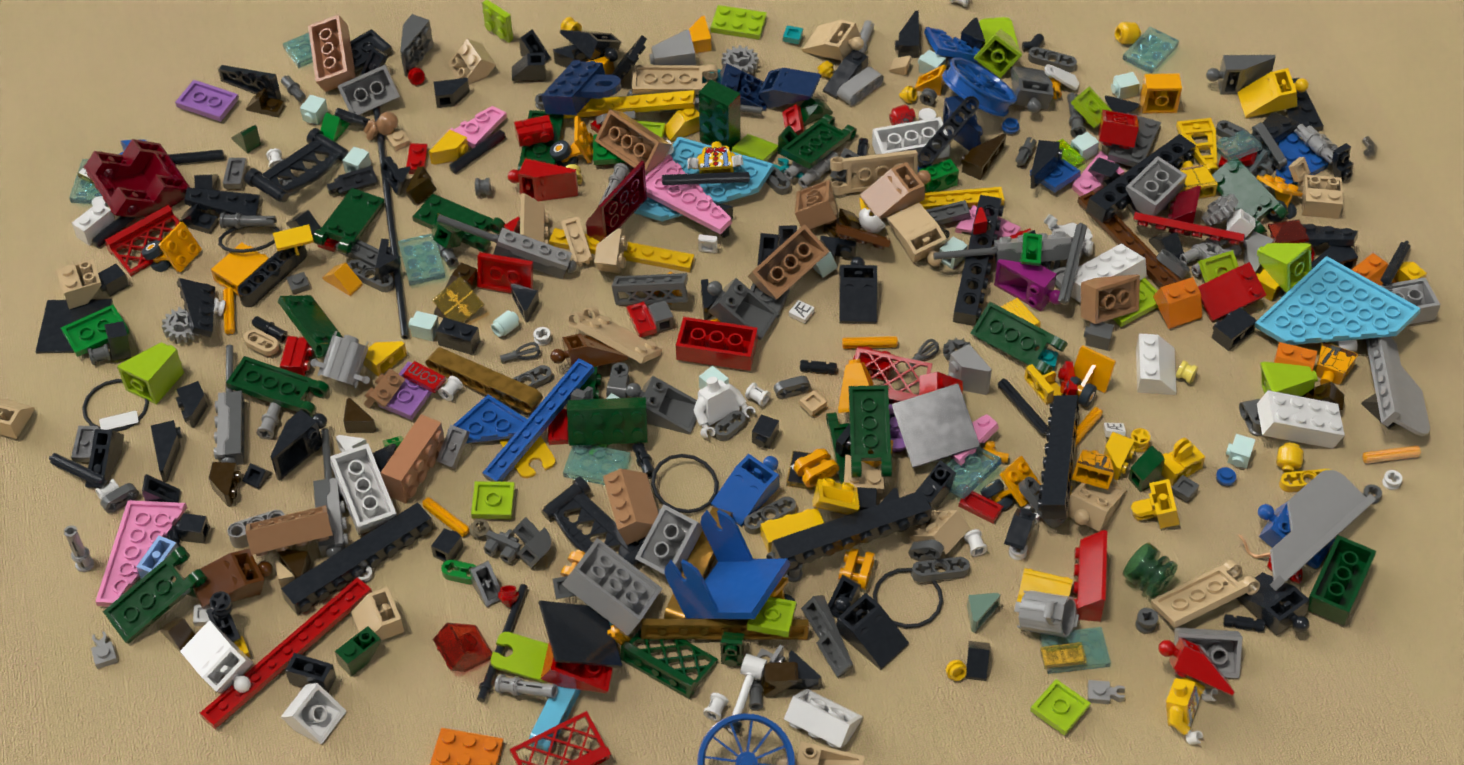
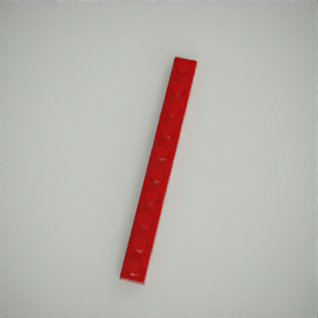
[200,577,372,729]

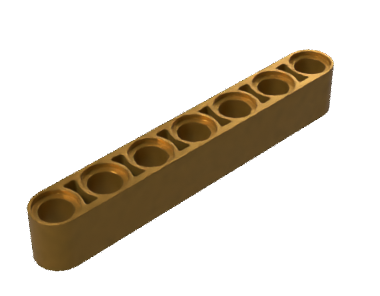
[425,347,543,413]
[664,507,733,619]

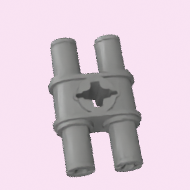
[1294,124,1338,165]
[784,151,838,188]
[1180,238,1242,277]

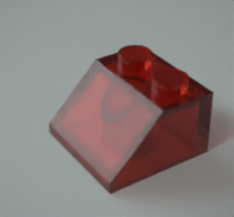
[433,622,492,672]

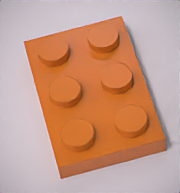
[430,728,504,765]

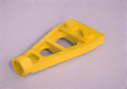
[1176,118,1219,175]

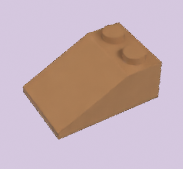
[795,179,837,231]
[1081,274,1140,324]

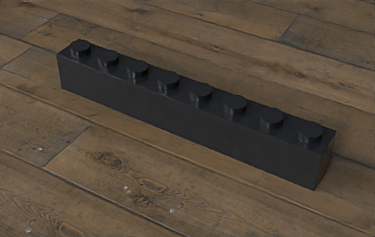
[1038,395,1079,519]
[772,490,932,569]
[281,502,434,616]

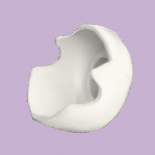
[859,208,886,233]

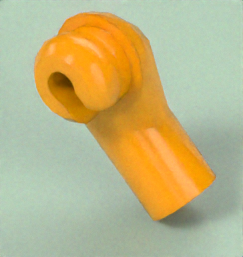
[983,440,1009,463]

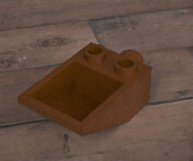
[550,333,628,368]
[188,548,273,609]

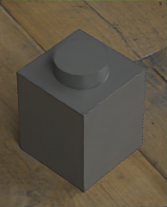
[648,300,674,334]
[1084,322,1114,351]

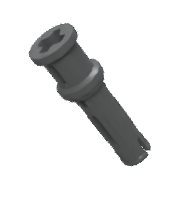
[1067,93,1086,138]
[219,212,277,229]

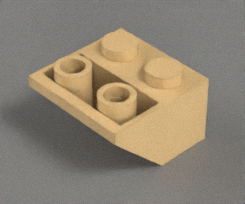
[448,38,496,84]
[1301,174,1343,219]
[594,229,628,273]
[57,259,102,309]
[0,398,35,439]
[909,510,970,555]
[351,587,404,640]

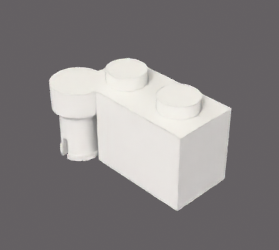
[72,196,115,245]

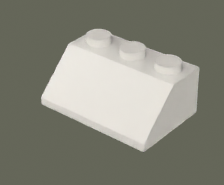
[1136,334,1176,395]
[784,689,863,748]

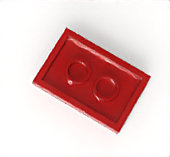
[477,252,533,293]

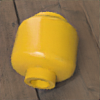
[1114,22,1141,44]
[1276,442,1304,472]

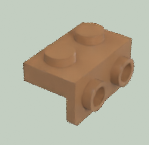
[364,368,405,409]

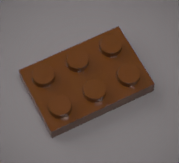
[835,223,891,250]

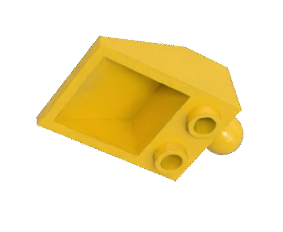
[1237,68,1309,118]
[812,478,859,515]

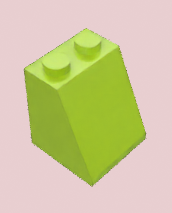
[117,342,184,405]

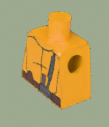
[1315,342,1358,385]
[1072,450,1114,490]

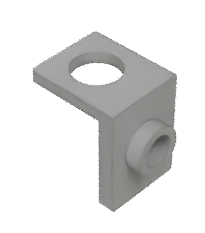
[756,645,785,663]

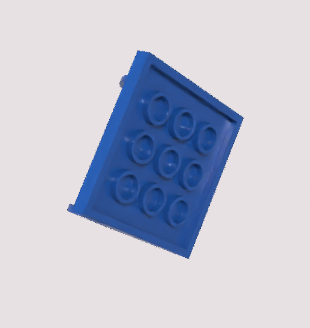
[664,509,790,619]

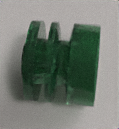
[1123,543,1178,598]

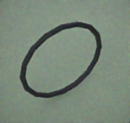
[218,226,281,253]
[82,379,149,432]
[651,454,718,514]
[873,568,943,628]

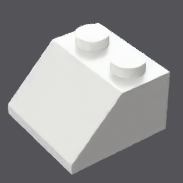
[281,683,346,744]

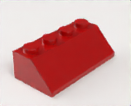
[1073,530,1107,622]

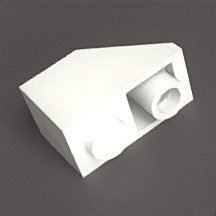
[1227,209,1255,238]

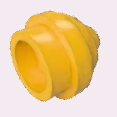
[817,60,834,78]
[899,86,918,103]
[946,660,967,681]

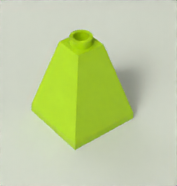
[974,29,1022,78]
[1257,243,1312,293]
[1260,361,1318,397]

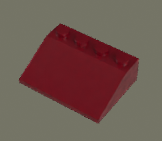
[586,161,647,242]

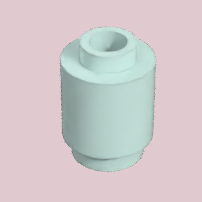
[491,310,519,337]

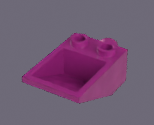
[994,259,1061,312]

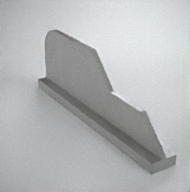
[1366,337,1430,436]
[1270,470,1376,591]

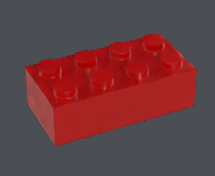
[676,317,758,371]

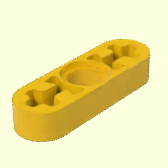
[1279,469,1332,492]

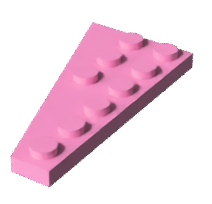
[646,154,732,234]
[95,500,188,607]

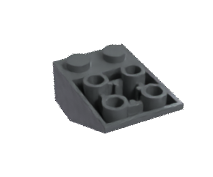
[400,14,434,77]

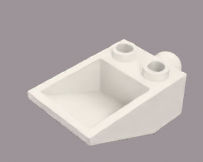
[180,620,254,693]

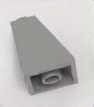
[649,30,696,65]

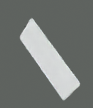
[99,411,139,430]

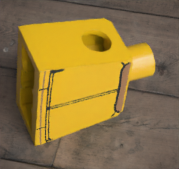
[1180,161,1218,199]

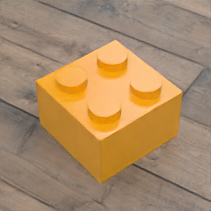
[1140,73,1182,114]

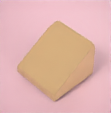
[889,56,911,76]
[276,562,295,588]

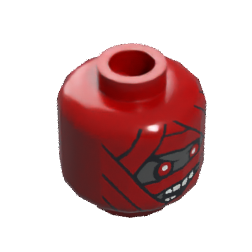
[889,104,916,125]

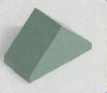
[967,593,1001,633]

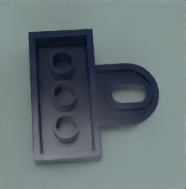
[541,60,622,115]

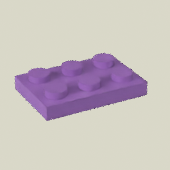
[175,80,239,122]
[378,361,432,420]

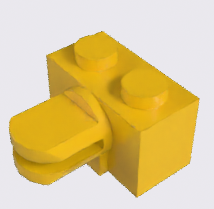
[1161,437,1205,486]
[1131,479,1180,529]

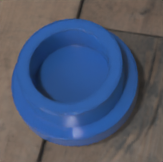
[1002,118,1019,134]
[1216,467,1236,486]

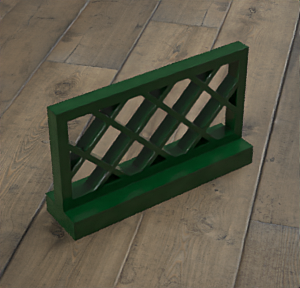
[620,629,718,699]

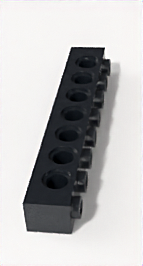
[1086,134,1196,223]
[953,195,1004,326]

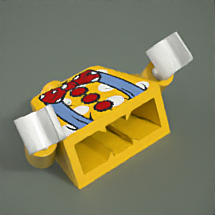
[688,142,744,173]
[1166,677,1218,745]

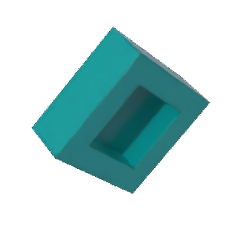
[783,25,803,44]
[1040,349,1059,371]

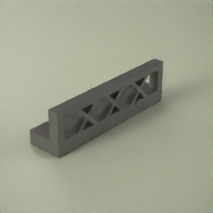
[612,273,689,305]

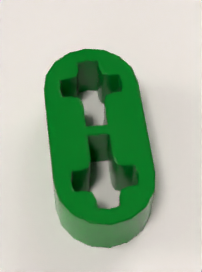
[441,560,476,585]

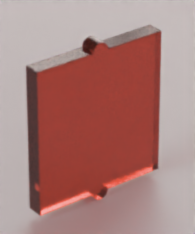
[1268,219,1309,243]

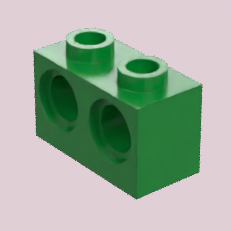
[919,159,959,193]

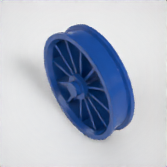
[942,57,1017,117]
[697,714,795,765]

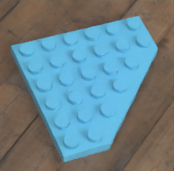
[634,136,774,222]
[1255,256,1421,345]

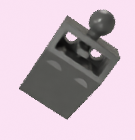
[1206,55,1276,95]
[1011,65,1053,113]
[707,278,778,340]
[626,376,697,434]

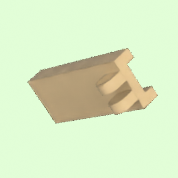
[561,216,593,267]

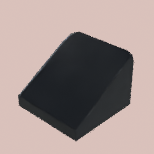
[242,463,272,489]

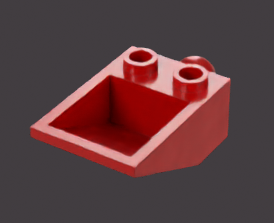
[508,158,578,202]
[1158,637,1235,696]

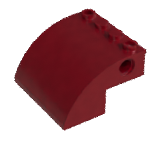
[83,139,190,217]

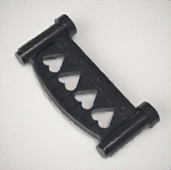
[244,128,349,203]
[541,476,646,567]

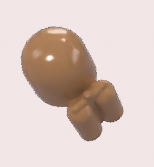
[364,112,398,140]

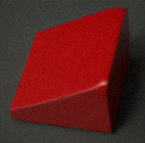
[973,207,988,235]
[504,216,520,234]

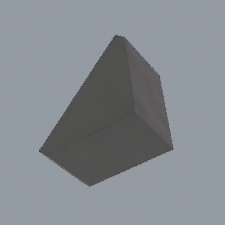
[469,561,500,607]

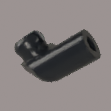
[1022,34,1044,50]

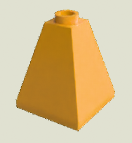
[838,359,875,413]

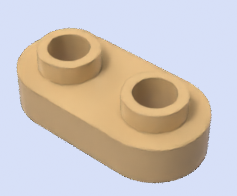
[244,329,279,356]

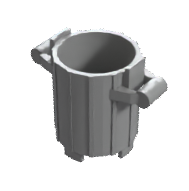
[310,331,370,388]
[1014,590,1079,637]

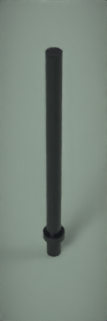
[477,584,528,702]

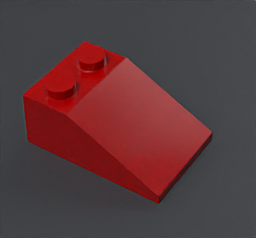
[1099,109,1139,149]
[1198,262,1267,322]
[540,642,613,693]

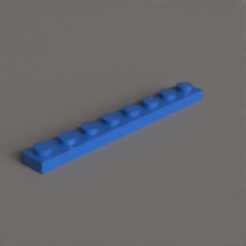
[482,358,595,482]

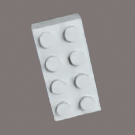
[872,117,951,161]
[1071,244,1147,303]
[1257,391,1345,449]
[330,444,396,535]

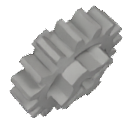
[722,45,758,74]
[1202,194,1239,226]
[162,307,200,343]

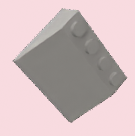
[562,538,662,635]

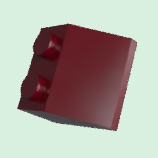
[1168,185,1201,236]

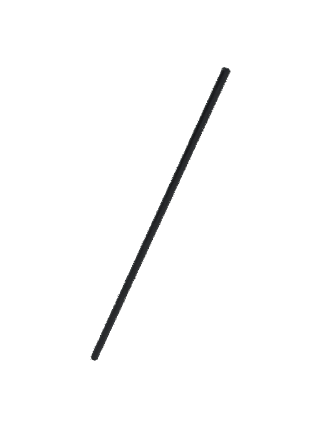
[373,106,409,339]

